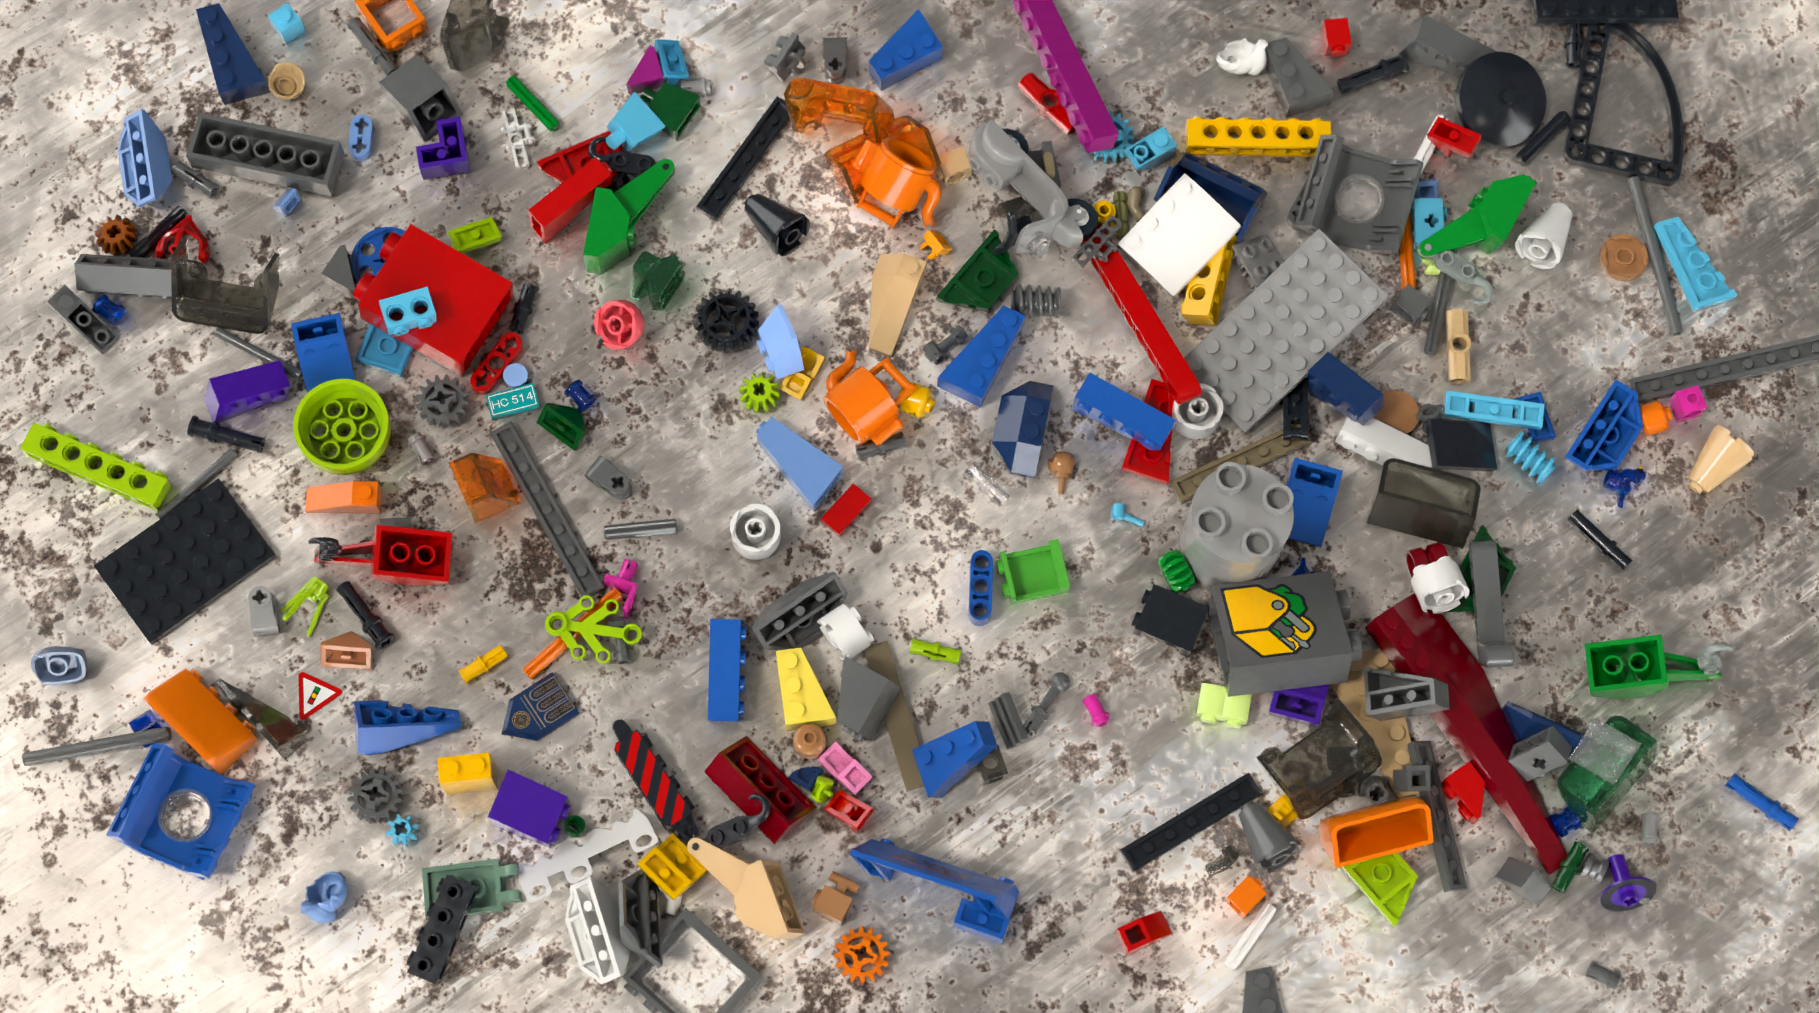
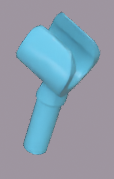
[1111,503,1145,527]

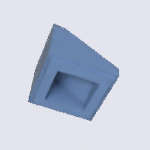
[1414,178,1439,198]
[272,188,300,217]

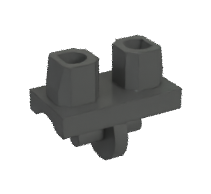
[764,33,807,82]

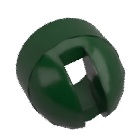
[564,815,586,838]

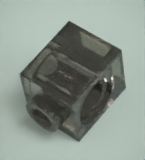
[976,745,1008,786]

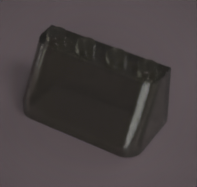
[1366,458,1481,549]

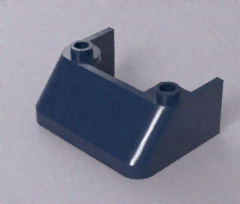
[1153,152,1268,242]

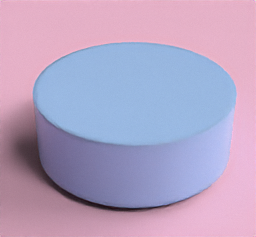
[503,363,528,388]

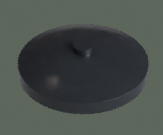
[1455,52,1546,148]

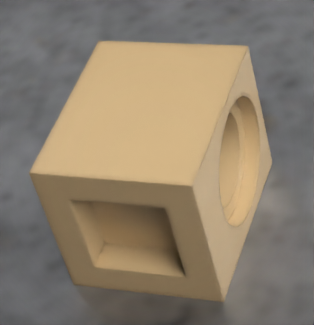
[935,146,972,186]

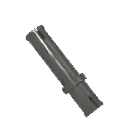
[347,17,399,76]

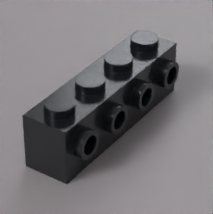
[406,874,480,984]

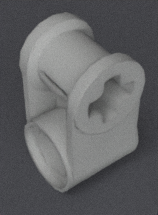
[248,586,280,637]

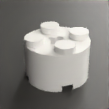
[1172,383,1223,439]
[730,504,781,560]
[1411,556,1469,614]
[817,604,874,661]

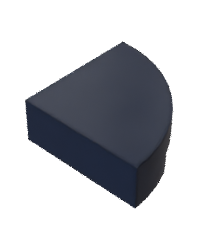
[789,766,824,792]

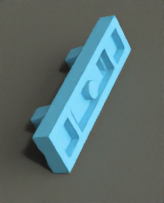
[1443,390,1544,430]

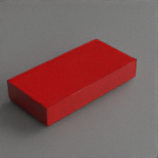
[820,483,872,537]

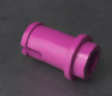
[1082,693,1110,728]

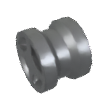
[1579,853,1609,884]

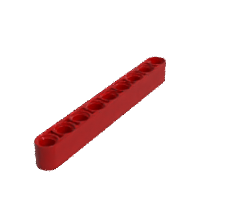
[1081,225,1202,405]

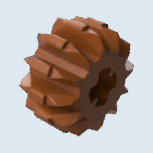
[95,215,138,256]

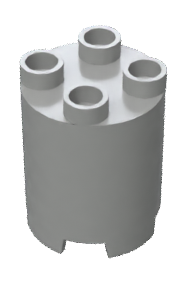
[1179,462,1294,591]

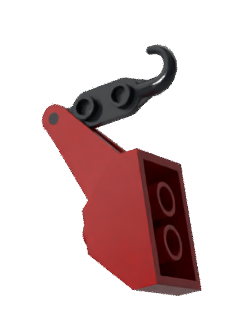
[308,525,452,586]

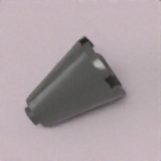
[1239,801,1303,875]

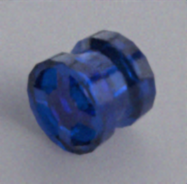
[1550,805,1581,837]

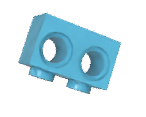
[379,287,437,336]

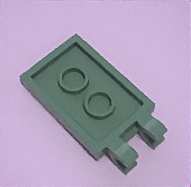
[422,859,522,921]

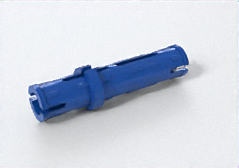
[1725,773,1799,831]

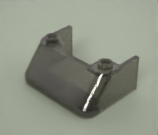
[440,0,510,72]
[171,237,280,334]

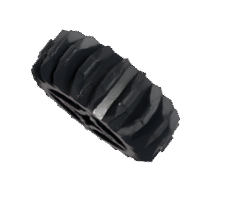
[693,288,759,354]

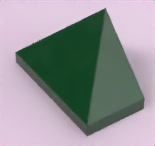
[536,403,587,451]

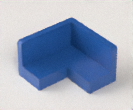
[953,898,1016,944]

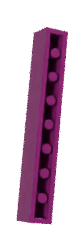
[1013,0,1119,153]

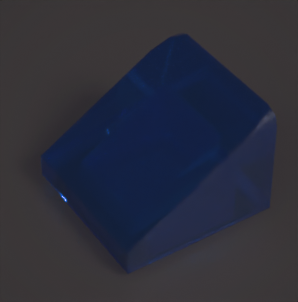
[129,709,162,748]

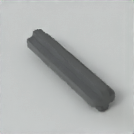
[603,519,677,540]

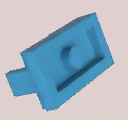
[654,39,689,86]

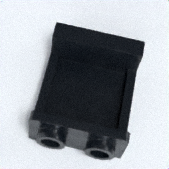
[1131,584,1209,658]

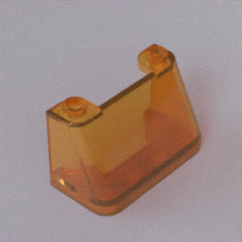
[784,78,895,144]

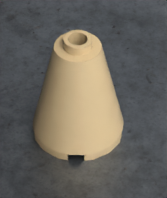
[1687,425,1755,494]

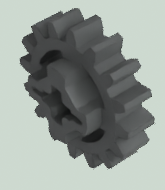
[416,374,470,429]
[347,768,404,824]

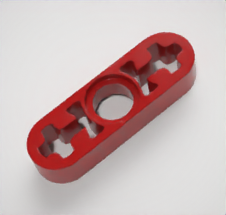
[470,332,523,395]

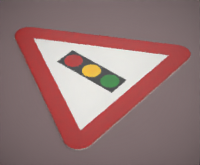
[298,672,342,720]

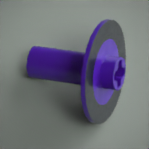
[1600,854,1656,911]

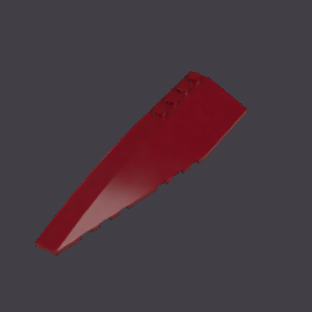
[1365,593,1568,875]

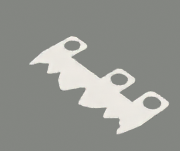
[518,809,658,903]

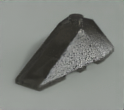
[215,678,308,760]

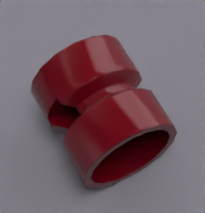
[1406,542,1448,577]

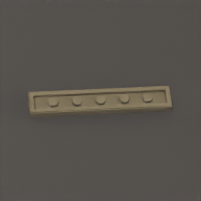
[1169,424,1312,505]
[864,641,924,792]

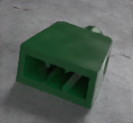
[640,83,701,141]

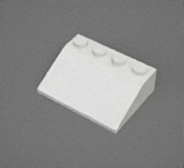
[1118,173,1242,298]

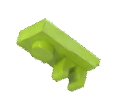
[448,217,502,253]

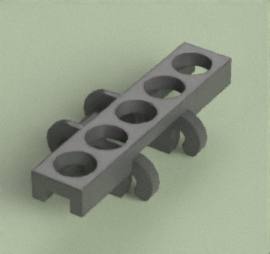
[1072,215,1122,269]

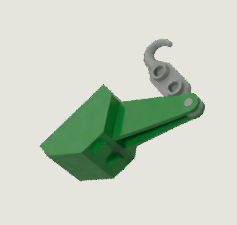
[1416,174,1536,305]
[1584,634,1733,700]

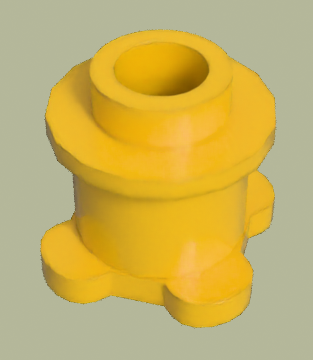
[1093,200,1116,227]

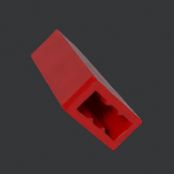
[528,157,612,244]

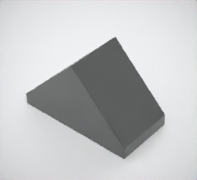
[321,245,356,298]
[1494,857,1552,908]

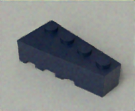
[196,3,270,105]

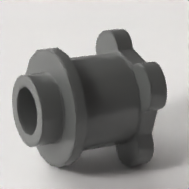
[1416,404,1445,433]

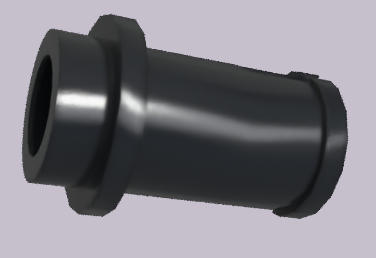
[606,173,631,193]

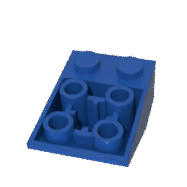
[291,313,356,393]
[1286,458,1343,548]

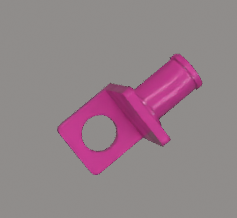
[604,559,639,618]

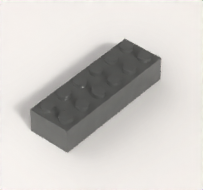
[186,112,344,196]

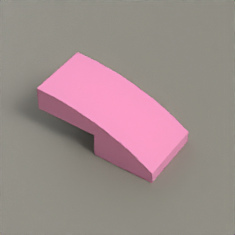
[816,741,872,795]

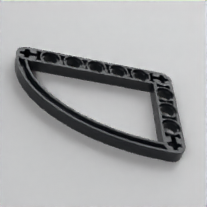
[1563,24,1684,186]

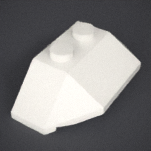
[565,877,631,984]

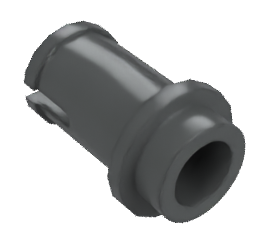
[1585,961,1621,989]

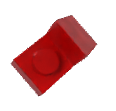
[1427,117,1481,158]
[824,789,874,834]

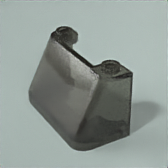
[1256,699,1382,820]

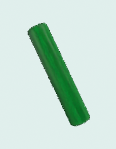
[506,75,560,132]

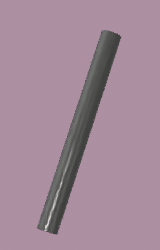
[214,327,303,380]
[155,448,238,519]

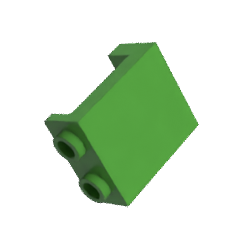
[996,539,1070,605]

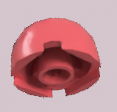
[594,300,645,349]

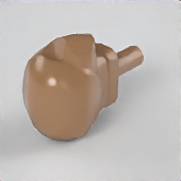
[1048,452,1075,494]

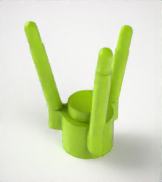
[281,576,329,636]

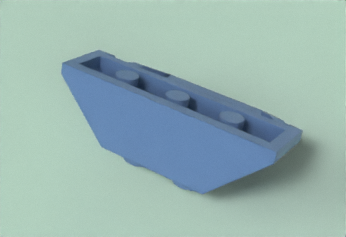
[118,109,173,207]

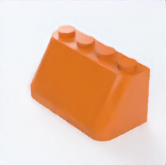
[143,668,258,775]
[1318,797,1434,868]

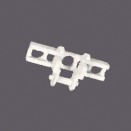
[501,108,536,170]

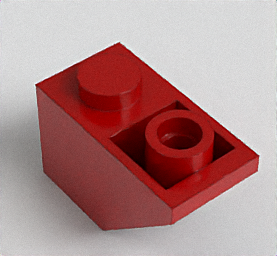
[1441,761,1485,824]
[1115,911,1173,956]

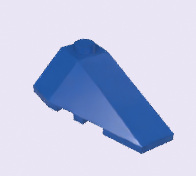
[354,700,462,755]

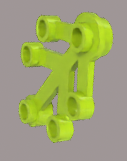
[545,595,642,665]

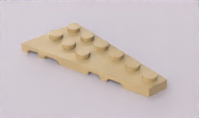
[1329,649,1420,799]

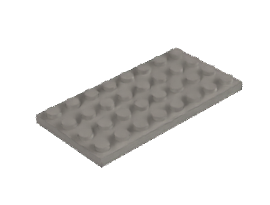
[1184,229,1388,434]

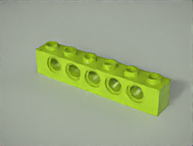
[19,422,172,512]

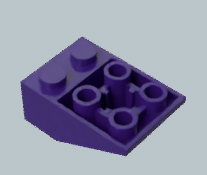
[1269,684,1330,728]

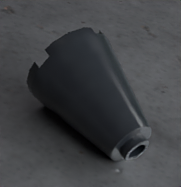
[744,193,810,256]

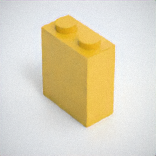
[437,752,498,795]

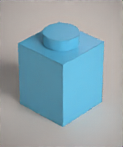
[268,3,306,45]

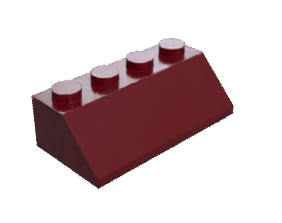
[704,736,817,845]

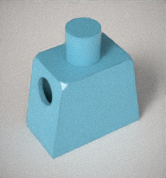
[606,92,666,151]

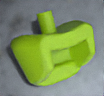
[811,776,834,803]

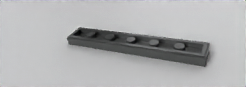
[1407,741,1467,892]

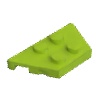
[1341,853,1418,928]

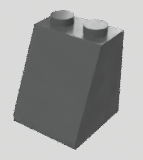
[379,55,463,142]
[837,656,901,742]

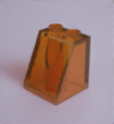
[448,453,521,523]

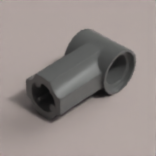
[1358,774,1389,805]

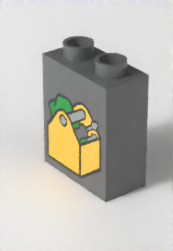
[1208,571,1362,697]

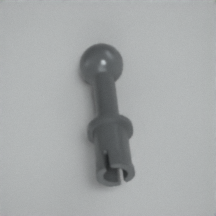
[1023,672,1070,737]

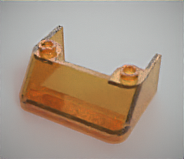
[824,115,942,204]

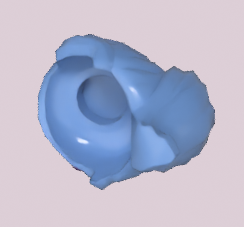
[301,871,348,924]

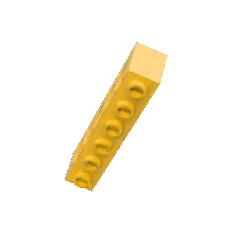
[1185,117,1331,157]

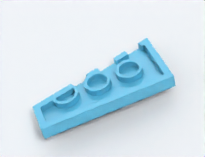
[1654,217,1738,311]

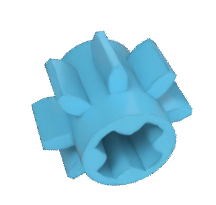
[386,814,419,847]

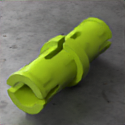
[909,638,962,665]

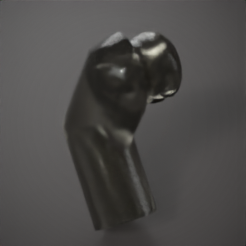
[1205,845,1239,877]

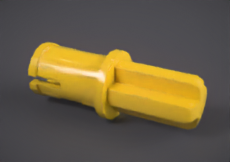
[458,645,507,684]

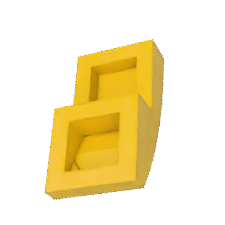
[780,346,826,400]

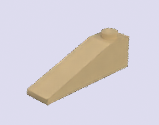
[869,253,927,357]

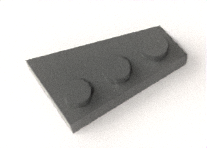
[1242,966,1283,1013]

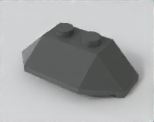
[751,572,847,651]
[618,869,663,968]

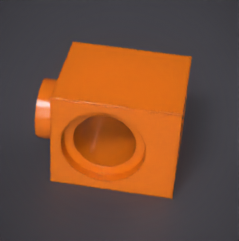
[1225,875,1267,919]

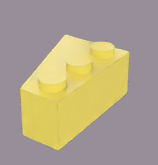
[776,648,836,731]

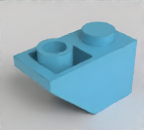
[1124,126,1177,171]

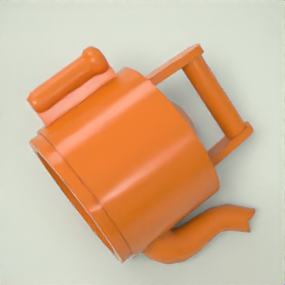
[852,137,942,229]
[823,350,917,446]

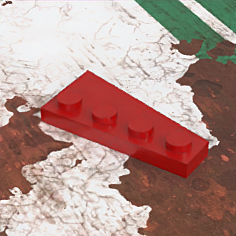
[1121,379,1174,485]

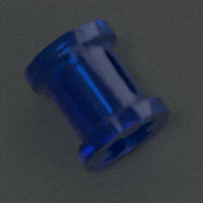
[92,294,126,325]
[564,379,597,412]

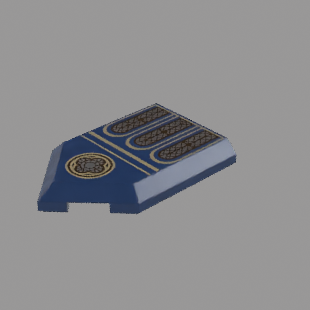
[501,673,579,742]

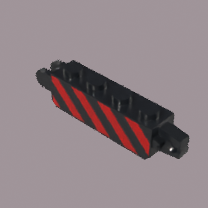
[612,719,700,843]

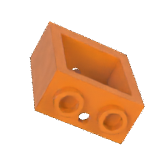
[354,0,428,53]

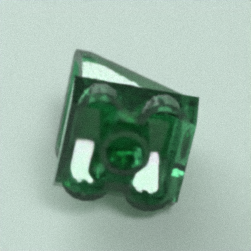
[629,251,685,311]

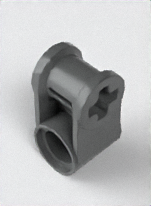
[823,37,847,85]
[584,455,632,500]

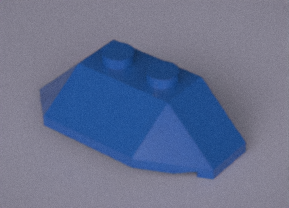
[1564,379,1643,471]

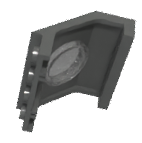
[1295,134,1423,257]

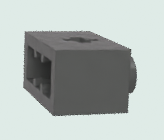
[1508,726,1572,782]

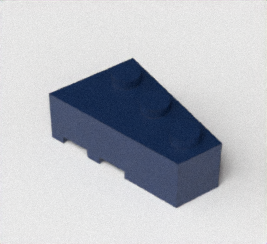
[1308,352,1384,426]

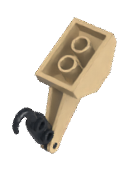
[687,794,806,940]

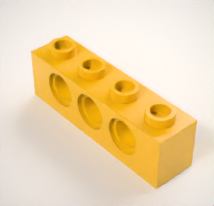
[1181,235,1237,326]

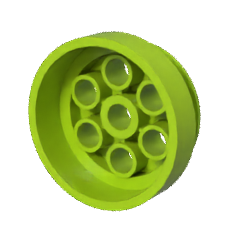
[293,379,391,475]

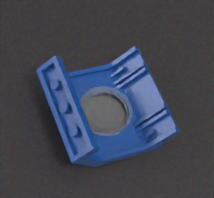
[106,743,255,881]

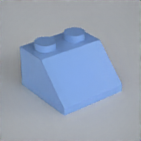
[756,304,804,379]

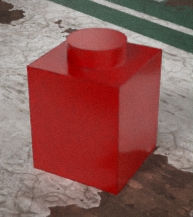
[1321,18,1352,57]

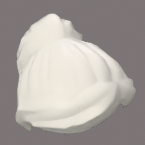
[1216,38,1268,76]

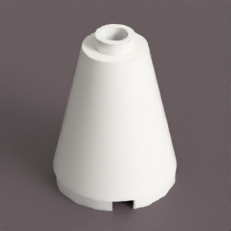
[1515,203,1572,269]

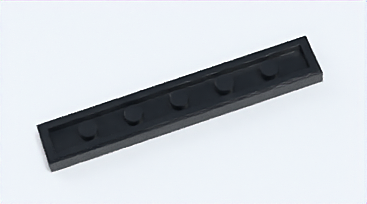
[696,96,797,222]
[1119,772,1263,873]

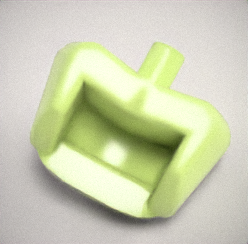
[1421,258,1441,275]

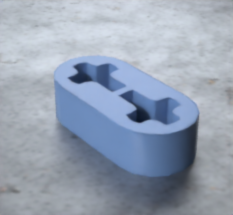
[348,114,374,161]

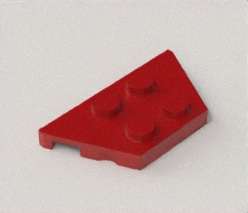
[536,131,622,184]

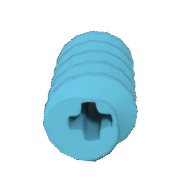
[1505,430,1559,484]

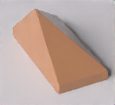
[320,631,372,670]

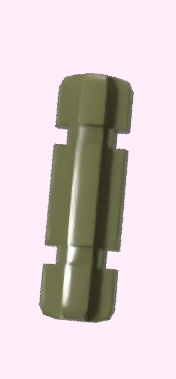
[1113,191,1130,238]

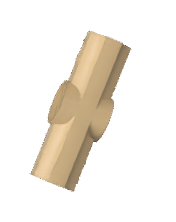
[1445,309,1471,385]

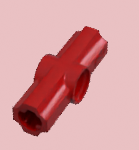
[1017,72,1075,136]

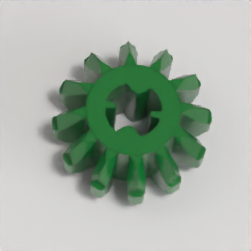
[1158,549,1195,594]

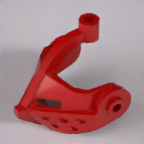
[156,215,210,264]

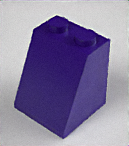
[488,770,571,848]

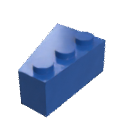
[869,9,943,91]
[912,721,998,798]

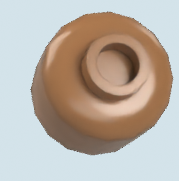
[793,724,826,759]

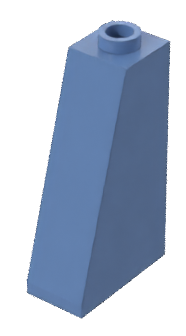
[756,416,843,512]

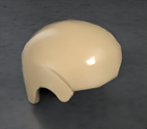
[268,61,305,101]

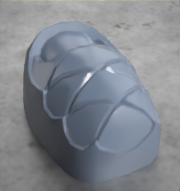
[31,646,87,685]

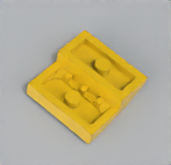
[637,833,708,900]

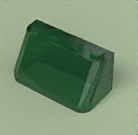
[1557,716,1657,834]

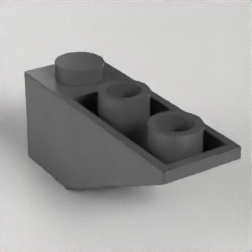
[44,284,119,354]

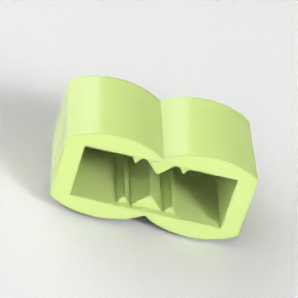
[1196,683,1252,728]

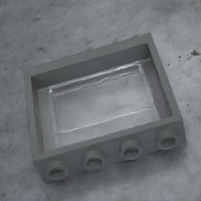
[622,908,764,1013]

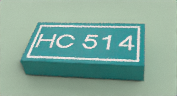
[486,383,540,420]

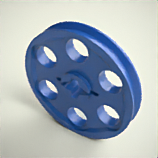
[351,227,405,283]

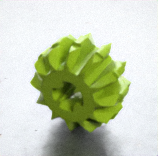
[739,371,780,414]

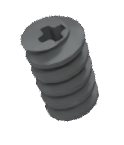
[1011,284,1061,317]

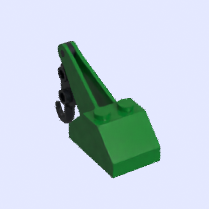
[583,137,675,274]

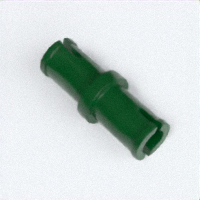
[1550,841,1589,894]

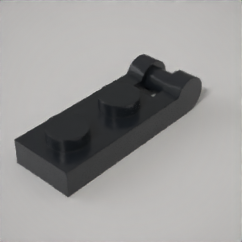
[1283,377,1308,441]

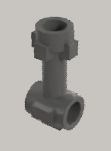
[923,325,968,365]
[607,616,633,665]

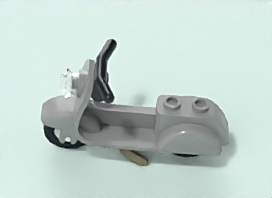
[968,120,1098,257]

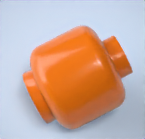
[1639,401,1672,436]

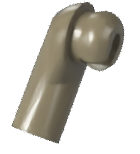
[1126,186,1145,223]

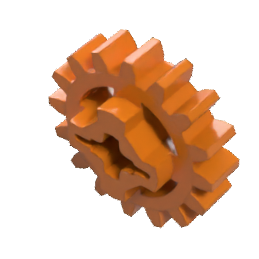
[834,926,890,984]

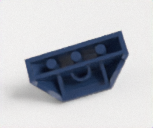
[992,381,1054,478]
[1502,701,1602,762]

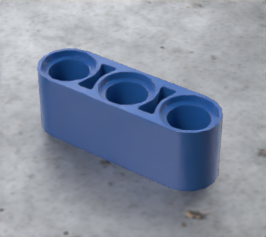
[968,550,993,626]

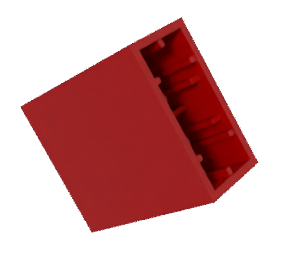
[353,224,513,377]

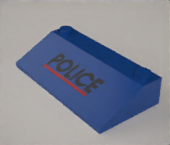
[850,838,1019,920]

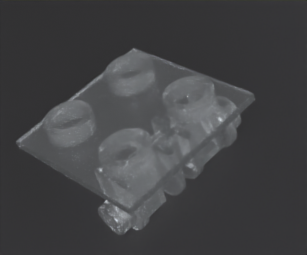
[1569,718,1641,785]

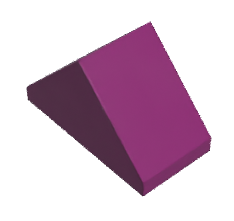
[626,45,664,95]

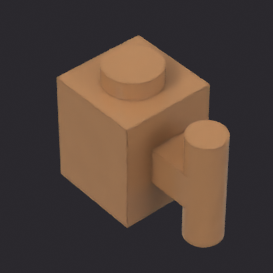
[811,871,861,925]

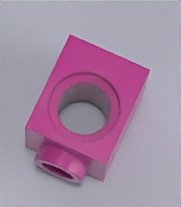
[1668,385,1707,423]

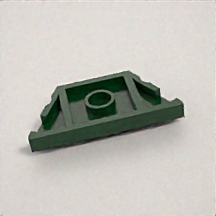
[936,229,1019,312]
[1446,525,1516,613]

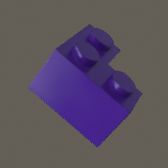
[416,116,471,180]

